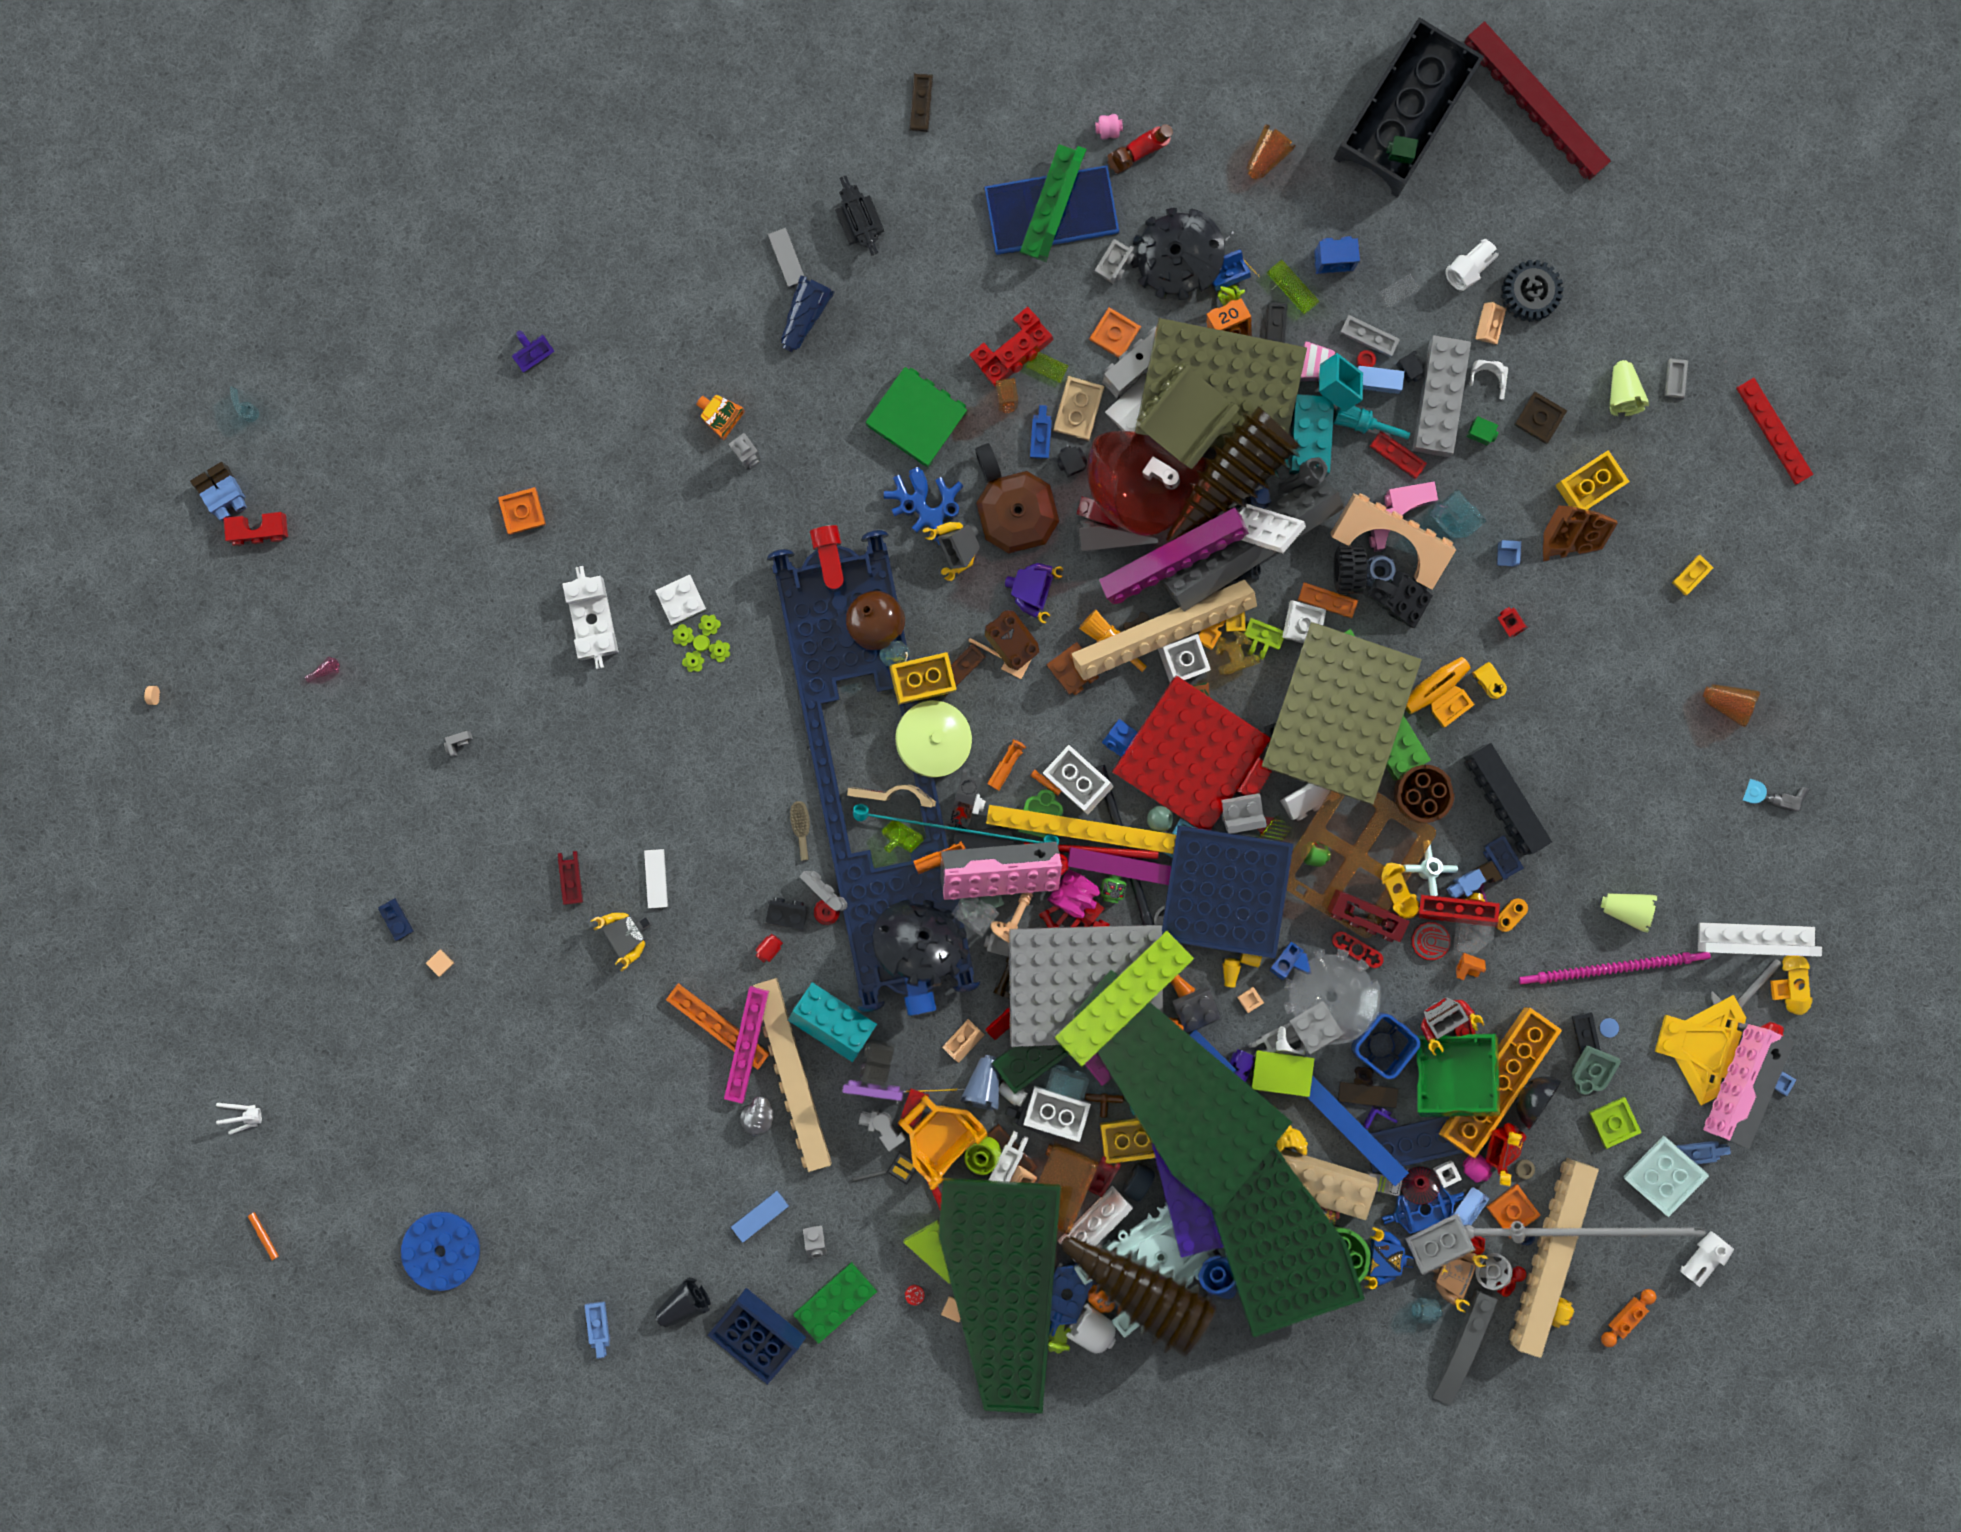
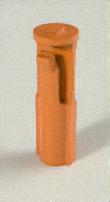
[987,739,1026,791]
[913,841,965,874]

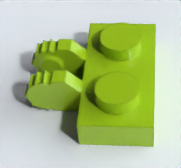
[1243,618,1284,660]

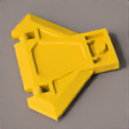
[1655,995,1746,1106]

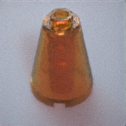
[1246,124,1296,180]
[1702,684,1760,727]

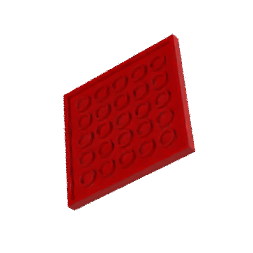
[1112,675,1271,830]

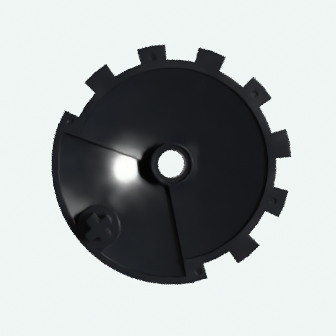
[1131,208,1225,300]
[872,900,968,987]

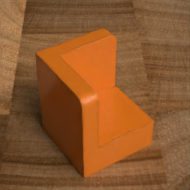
[1456,953,1486,980]

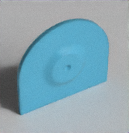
[1743,779,1767,803]

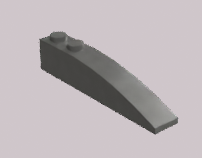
[1432,1289,1498,1405]

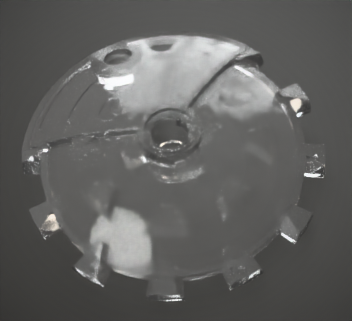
[1284,949,1381,1045]

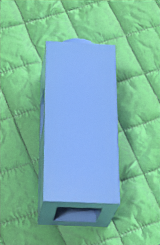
[1358,366,1404,394]

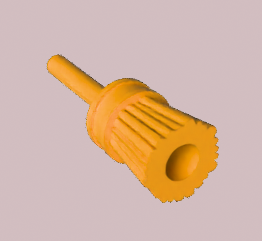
[1079,609,1147,672]

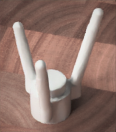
[216,1103,262,1134]

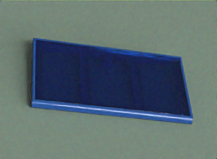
[984,165,1119,255]

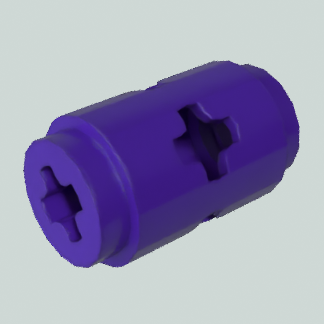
[1229,1049,1255,1082]

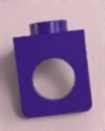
[1362,1107,1398,1129]

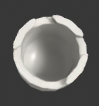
[1066,1304,1116,1354]

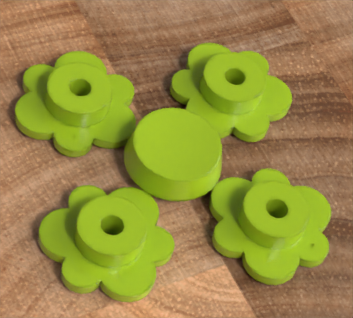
[673,615,730,672]

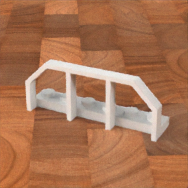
[1698,923,1822,956]

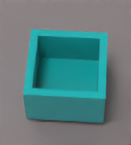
[1319,353,1363,411]

